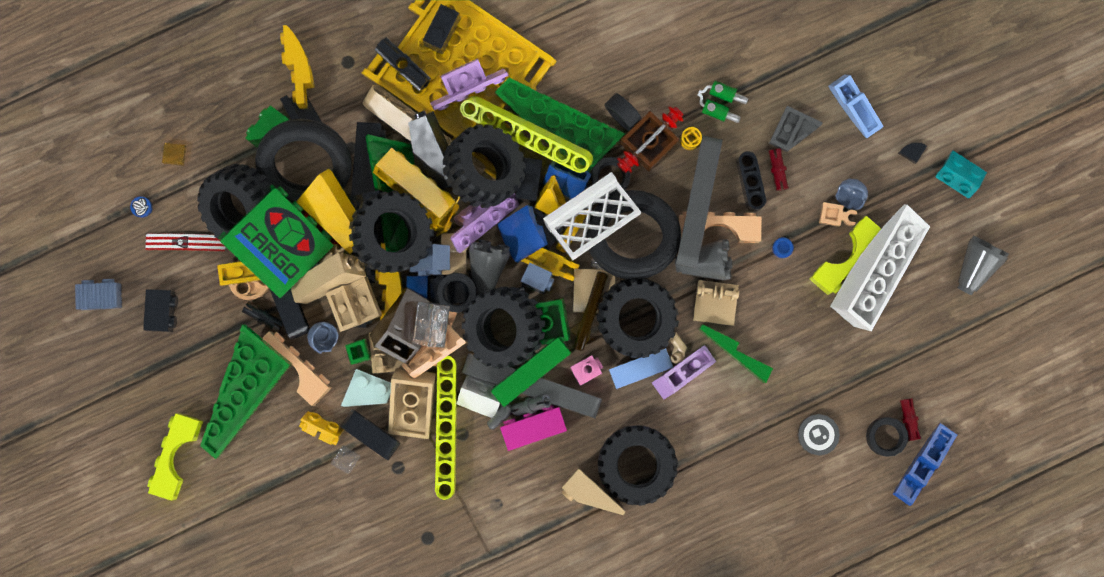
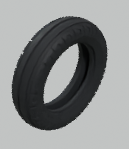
[255,119,352,203]
[586,190,681,280]

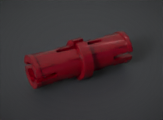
[768,149,789,191]
[900,398,921,441]

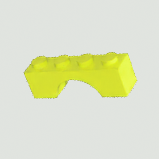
[809,216,881,295]
[148,413,203,501]

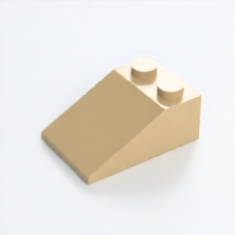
[388,368,437,439]
[562,467,625,515]

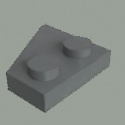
[769,106,823,152]

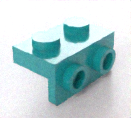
[935,150,987,198]

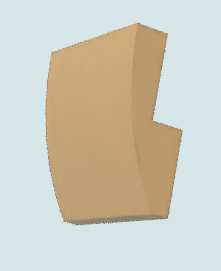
[573,269,615,313]
[326,277,382,332]

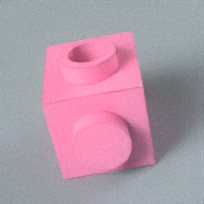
[570,356,603,385]

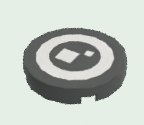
[797,414,840,456]

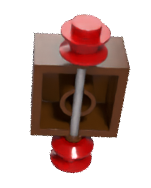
[617,106,684,173]

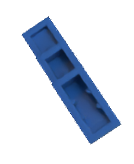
[893,423,957,506]

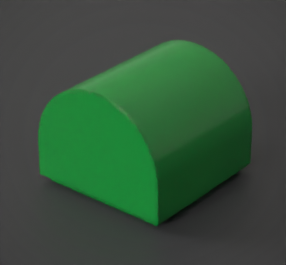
[345,339,372,365]

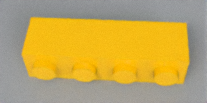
[373,148,456,226]

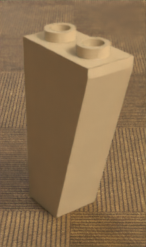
[291,253,366,304]

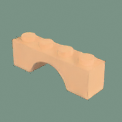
[677,211,761,243]
[262,331,332,406]

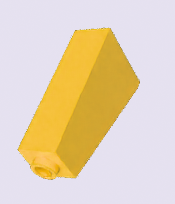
[296,169,356,254]

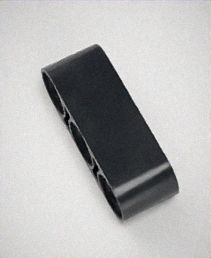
[737,151,766,212]
[269,288,310,340]
[340,409,401,461]

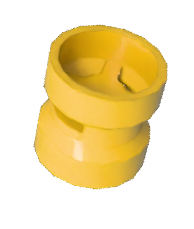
[680,127,702,150]

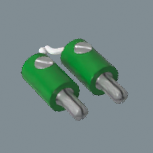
[698,80,748,123]

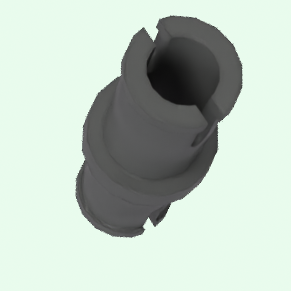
[511,395,551,416]

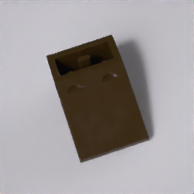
[370,287,439,365]

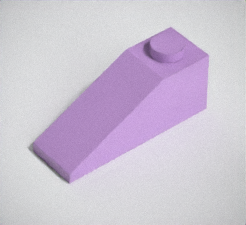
[652,345,716,400]

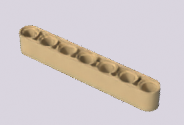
[362,85,486,175]

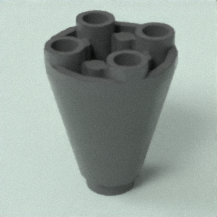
[957,235,1009,295]
[675,239,733,280]
[469,240,510,296]

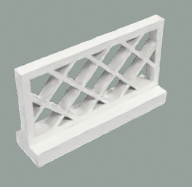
[543,172,641,260]

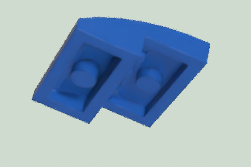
[498,205,548,262]

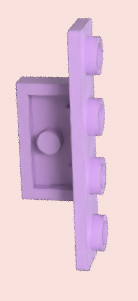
[430,59,508,111]
[451,193,519,253]

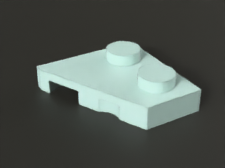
[341,369,391,407]

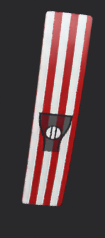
[145,234,225,251]

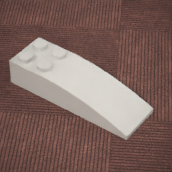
[830,204,930,331]

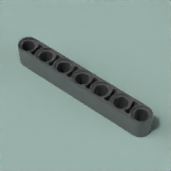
[676,136,723,269]
[461,353,602,419]

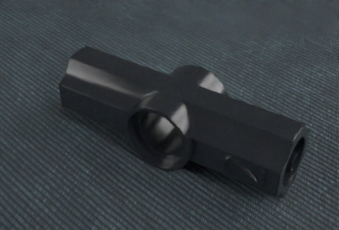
[374,37,432,92]

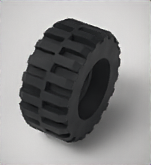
[442,124,526,208]
[197,163,272,240]
[349,191,433,273]
[597,279,679,358]
[461,287,545,369]
[598,425,678,506]

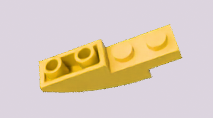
[280,25,315,109]
[375,243,403,320]

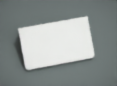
[457,375,500,418]

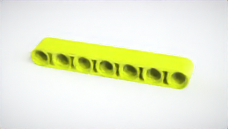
[460,96,593,173]
[435,356,457,500]

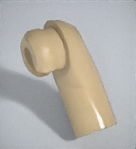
[670,332,687,364]

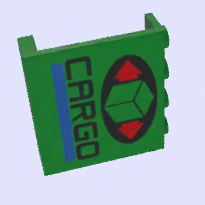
[218,184,334,298]

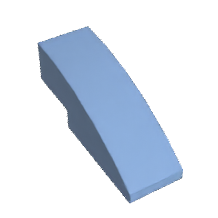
[828,74,884,138]
[609,348,673,389]

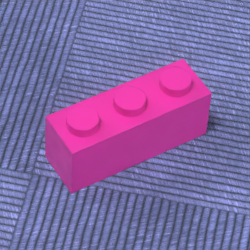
[500,405,567,451]

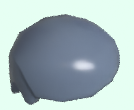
[836,178,868,210]
[307,322,339,353]

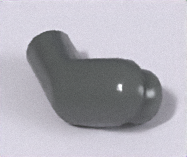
[487,404,514,430]

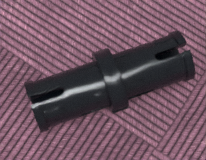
[242,301,283,332]

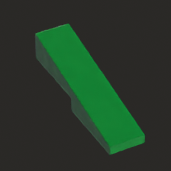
[698,324,773,383]
[491,336,571,407]

